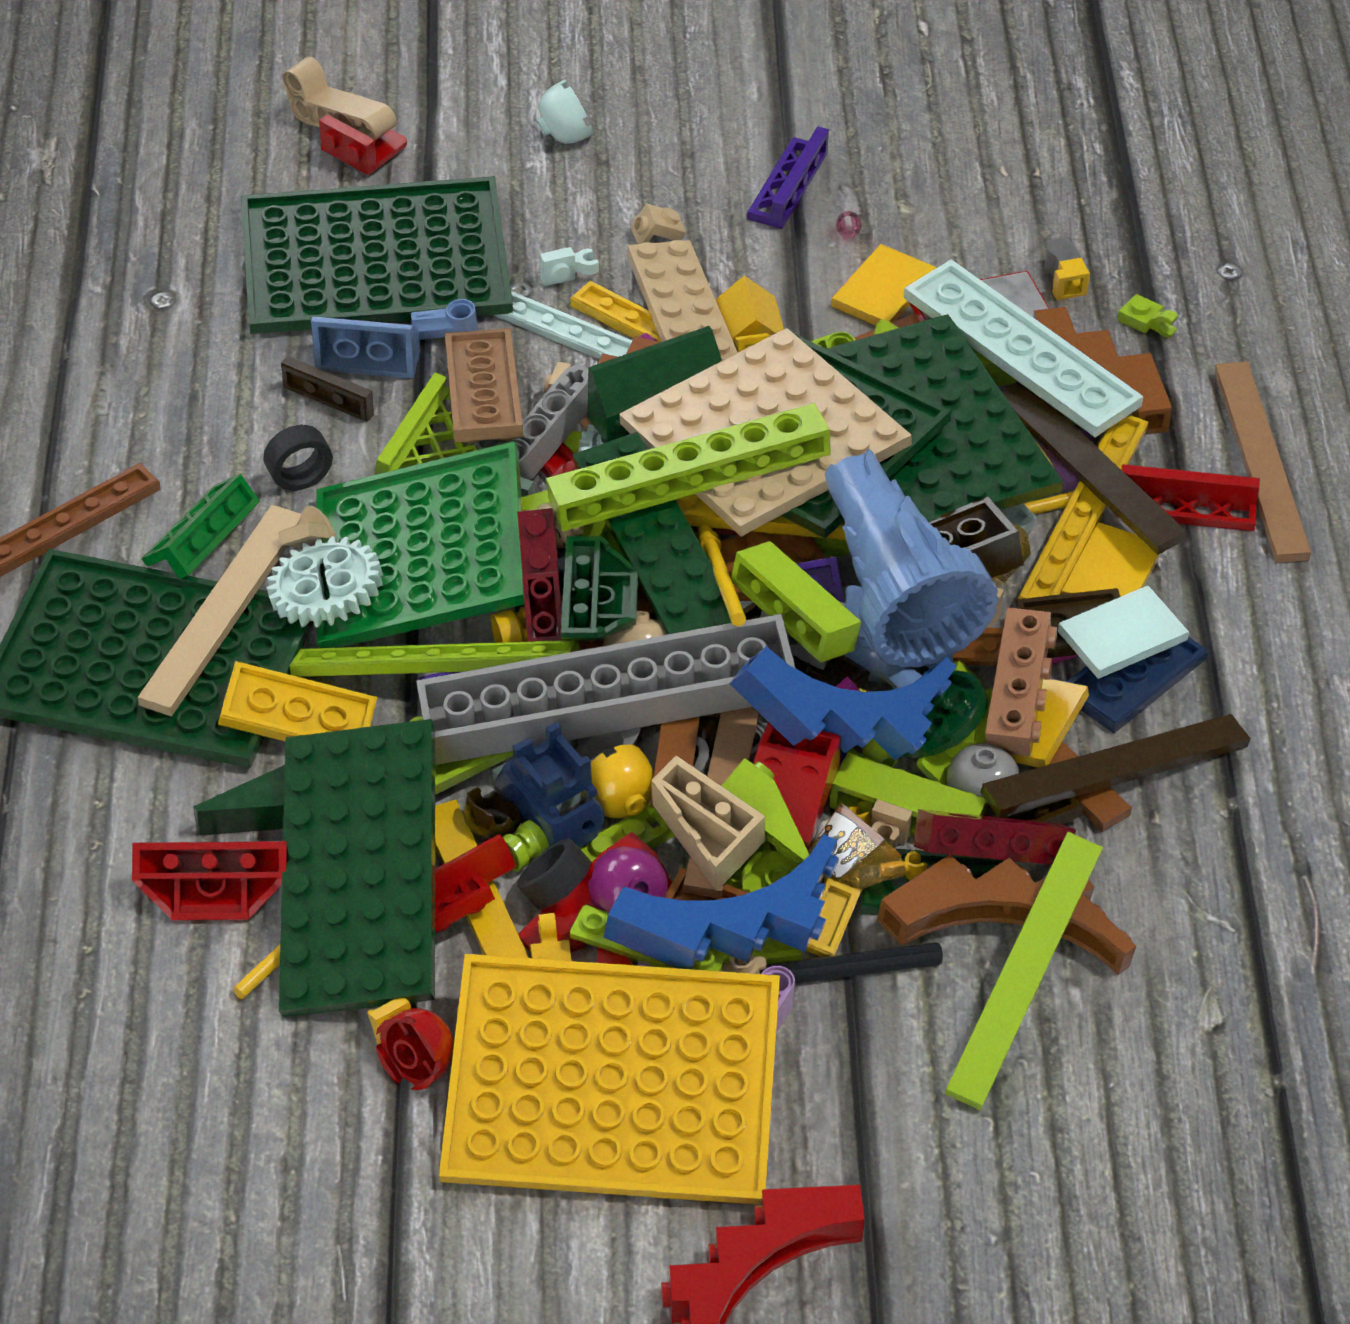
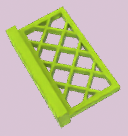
[374,372,477,475]

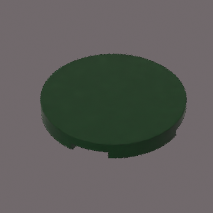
[902,670,987,758]

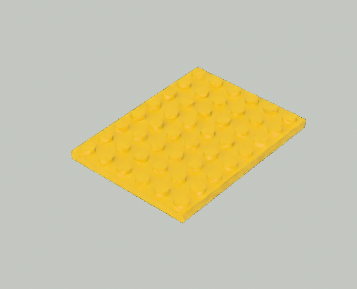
[439,954,780,1205]

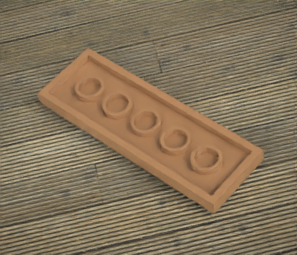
[445,328,524,444]

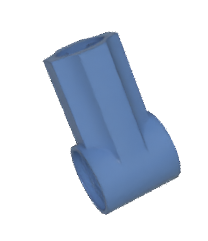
[411,299,478,340]

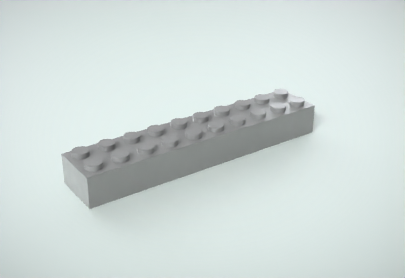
[416,614,795,765]

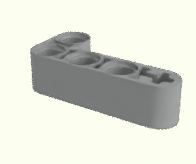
[474,365,588,480]

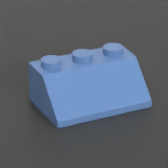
[311,317,420,379]

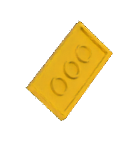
[218,661,377,741]

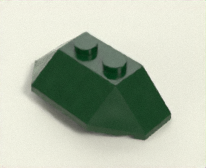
[561,536,638,641]

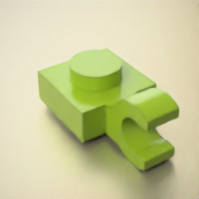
[1118,294,1179,338]

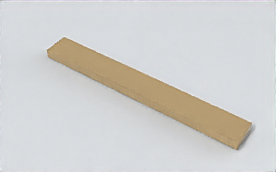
[138,505,302,717]

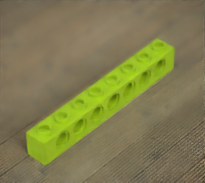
[546,403,831,532]

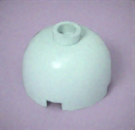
[536,79,594,144]

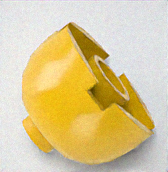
[581,744,654,819]

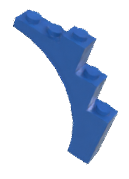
[729,646,957,760]
[604,834,839,969]

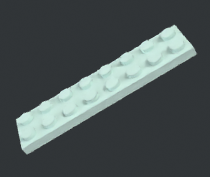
[904,259,1143,437]

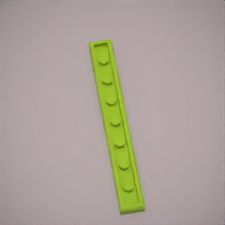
[290,640,580,677]
[945,832,1103,1111]

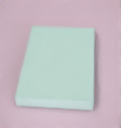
[1058,585,1189,679]

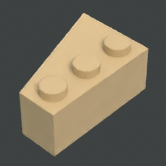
[652,756,765,891]

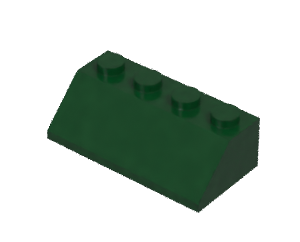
[587,326,722,442]

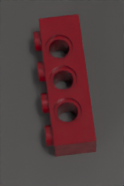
[913,809,1076,865]

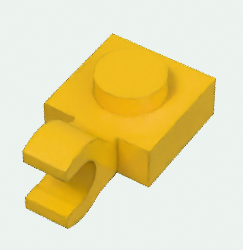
[530,913,572,961]

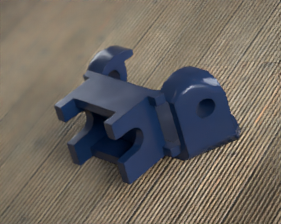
[495,722,604,848]

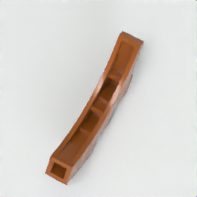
[1033,307,1172,435]
[877,855,1136,975]

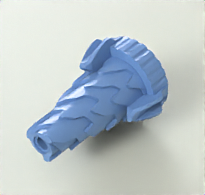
[825,449,999,668]

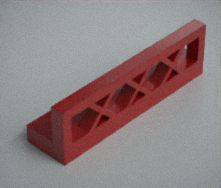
[1116,464,1260,531]

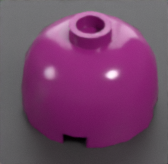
[588,846,668,913]

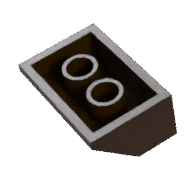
[929,497,1024,578]

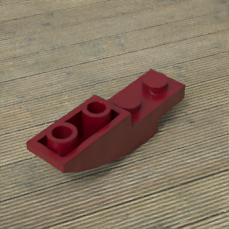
[517,508,563,642]

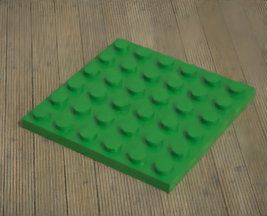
[316,441,524,648]

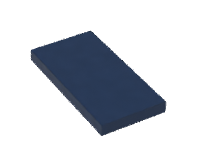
[1066,637,1209,734]

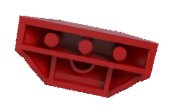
[132,841,287,921]

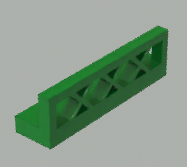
[141,474,260,579]

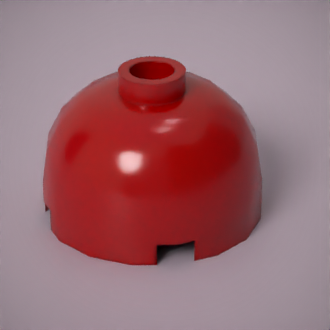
[376,1008,454,1091]

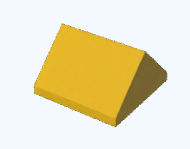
[715,275,784,347]

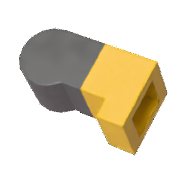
[1044,238,1090,300]

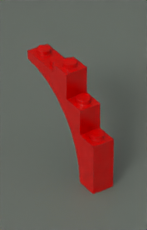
[661,1184,865,1324]

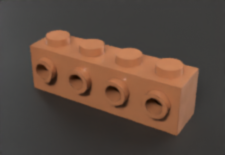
[985,607,1057,756]

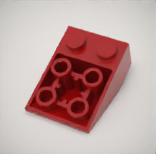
[754,722,841,847]

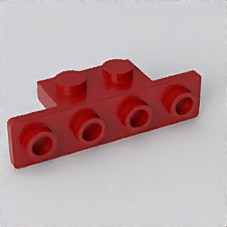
[435,835,516,933]

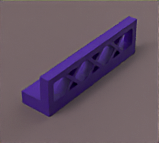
[747,126,829,229]

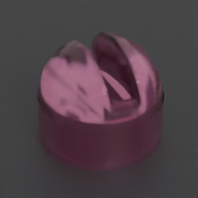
[836,211,862,238]

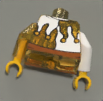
[809,803,927,891]

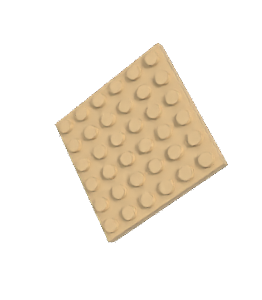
[619,328,912,536]

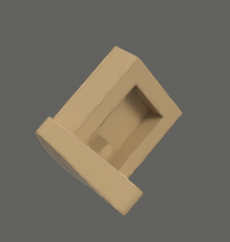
[278,506,336,548]

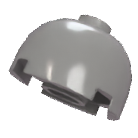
[946,743,1019,817]

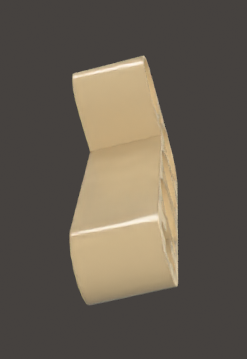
[282,56,397,140]

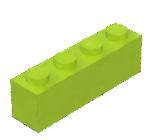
[731,541,861,663]
[830,752,987,836]

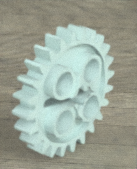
[266,536,383,627]

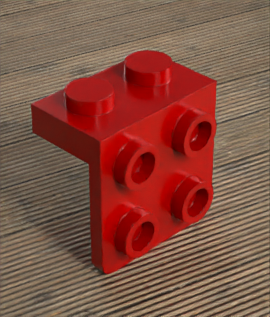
[319,114,407,175]

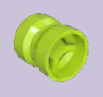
[503,820,549,872]

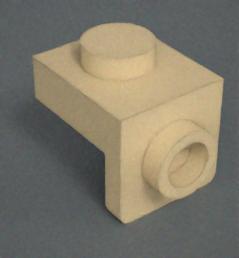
[631,203,687,244]

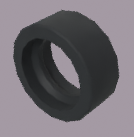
[263,424,333,491]
[517,838,591,909]

